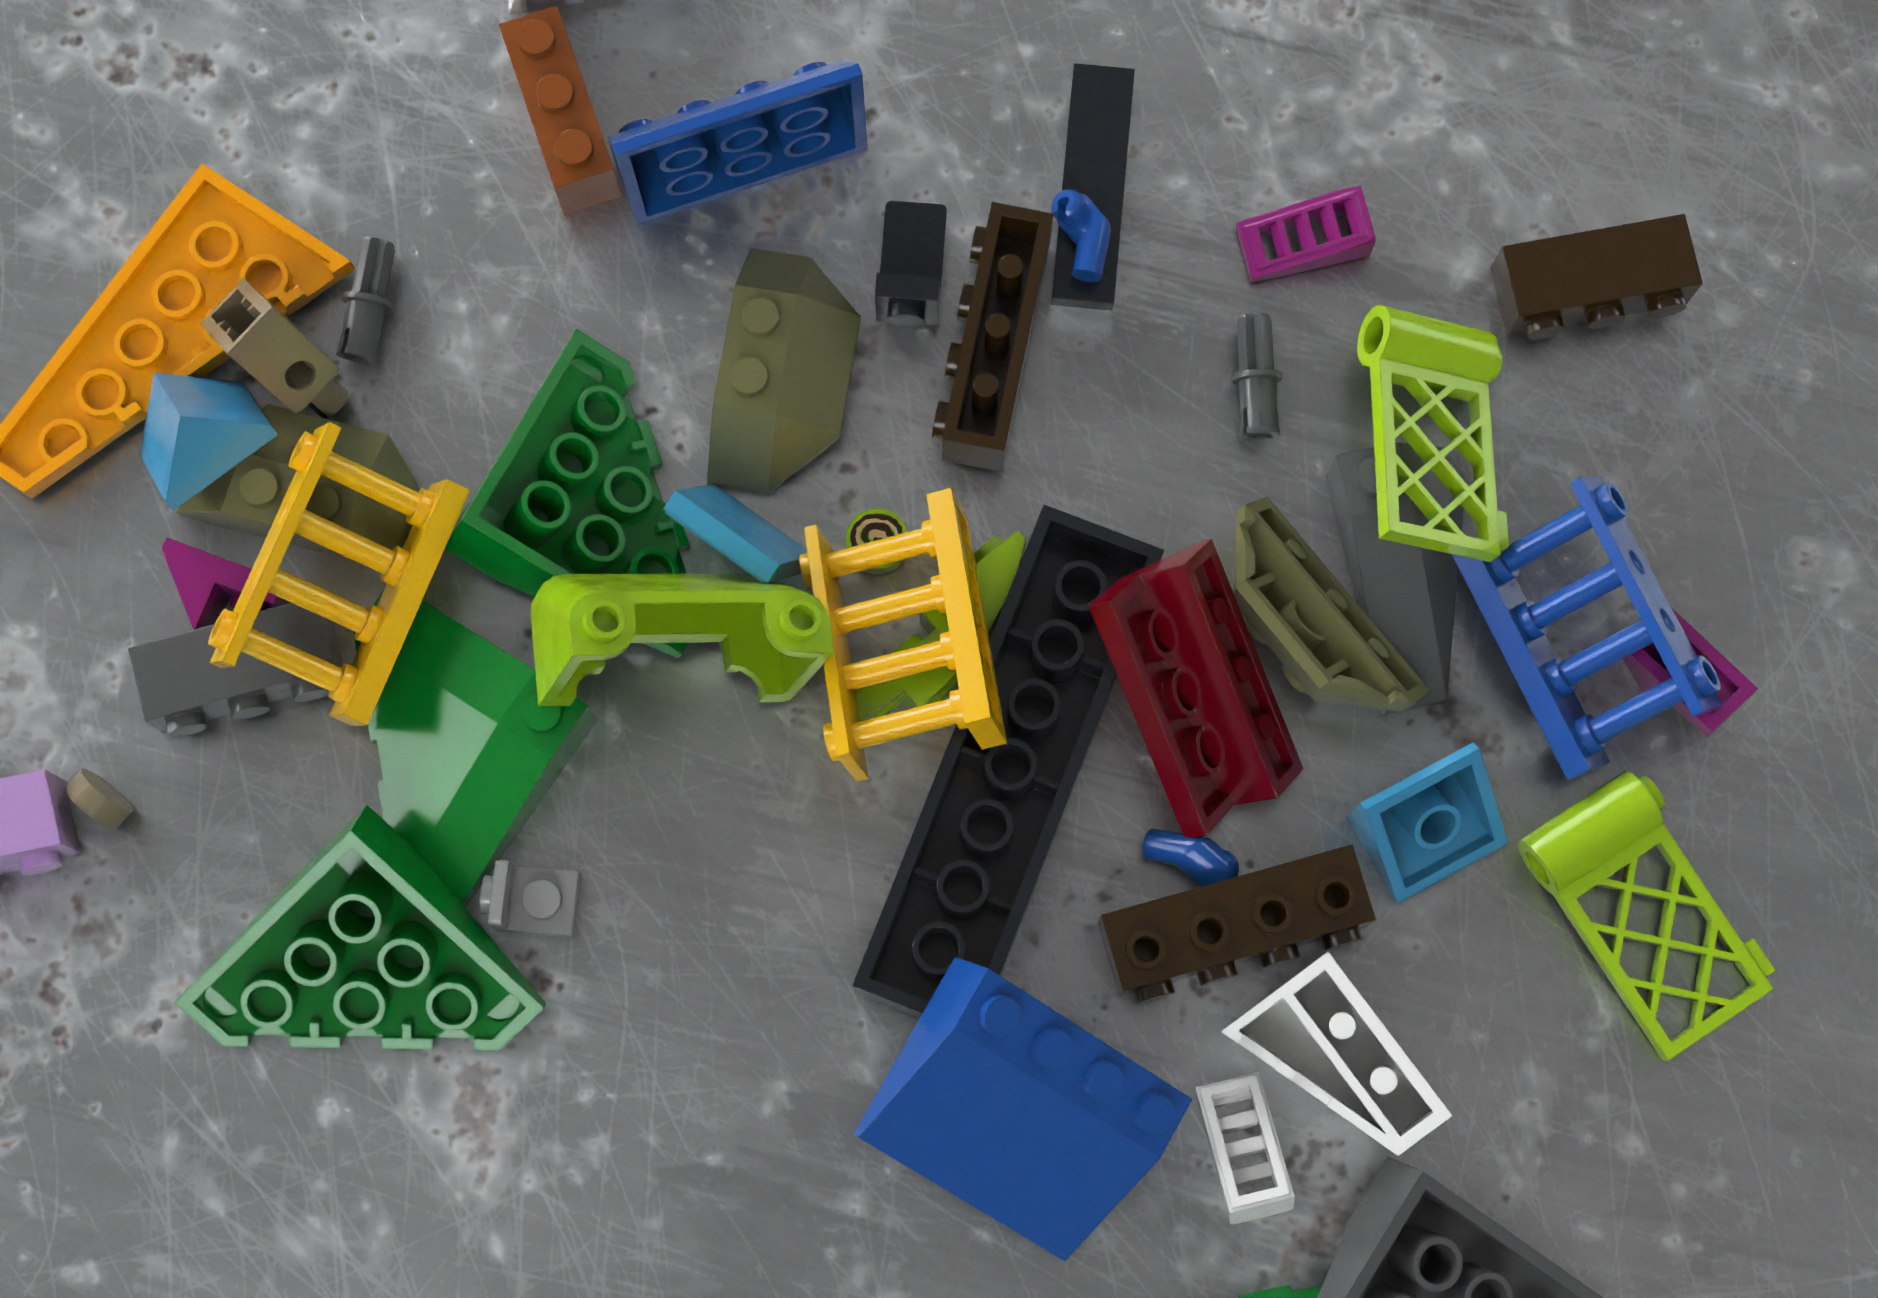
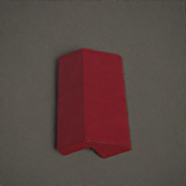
[1089,539,1304,838]

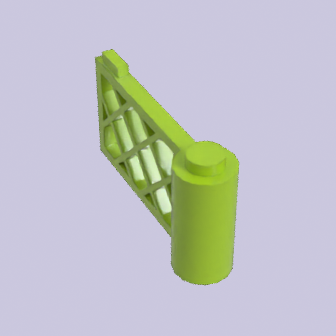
[1357,305,1509,562]
[1518,771,1776,1061]

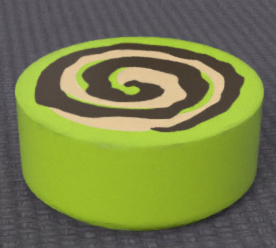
[846,508,908,575]

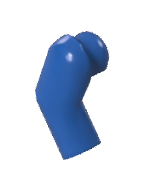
[1051,189,1111,282]
[1143,828,1239,887]

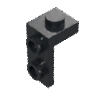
[875,201,947,327]

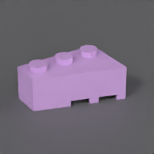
[0,769,80,875]

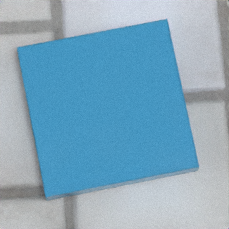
[663,484,807,584]

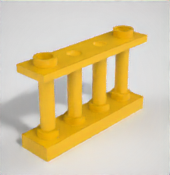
[208,422,470,726]
[799,488,1007,782]

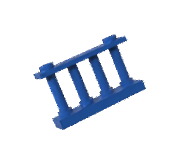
[1452,476,1723,780]

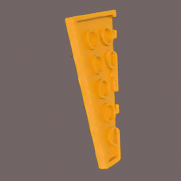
[0,164,355,499]

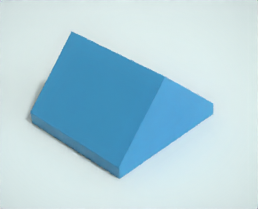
[140,373,278,511]
[1346,742,1509,904]

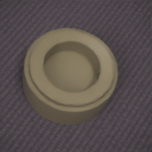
[66,769,133,829]

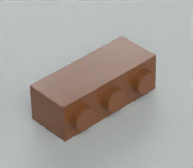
[499,5,622,216]

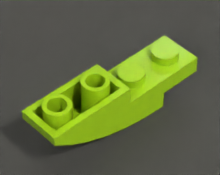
[856,530,1026,721]

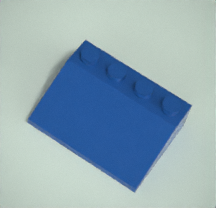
[607,60,868,225]
[853,957,1193,1261]

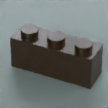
[1490,214,1703,340]

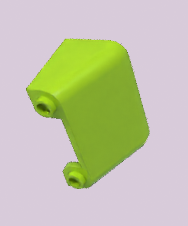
[530,574,834,706]

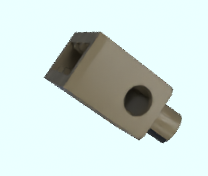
[200,278,349,419]

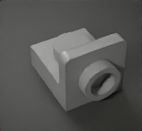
[480,860,582,938]

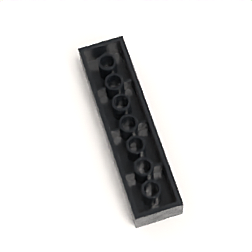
[852,505,1164,1019]

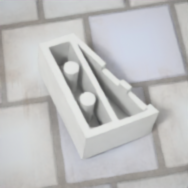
[1221,952,1452,1156]

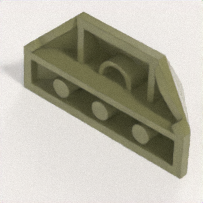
[707,248,861,495]
[177,404,420,560]
[1233,496,1431,712]

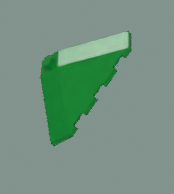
[445,329,689,658]
[353,588,598,908]
[174,805,546,1050]

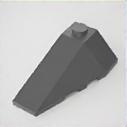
[1326,442,1464,715]

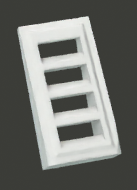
[1195,1072,1295,1224]

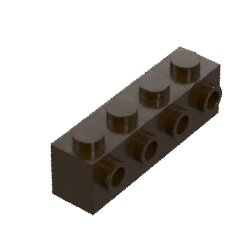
[932,202,1054,472]
[1097,844,1376,1004]

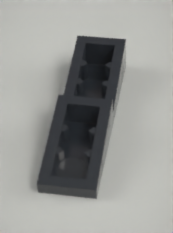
[1051,63,1135,311]

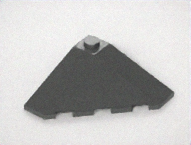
[1317,1156,1603,1298]

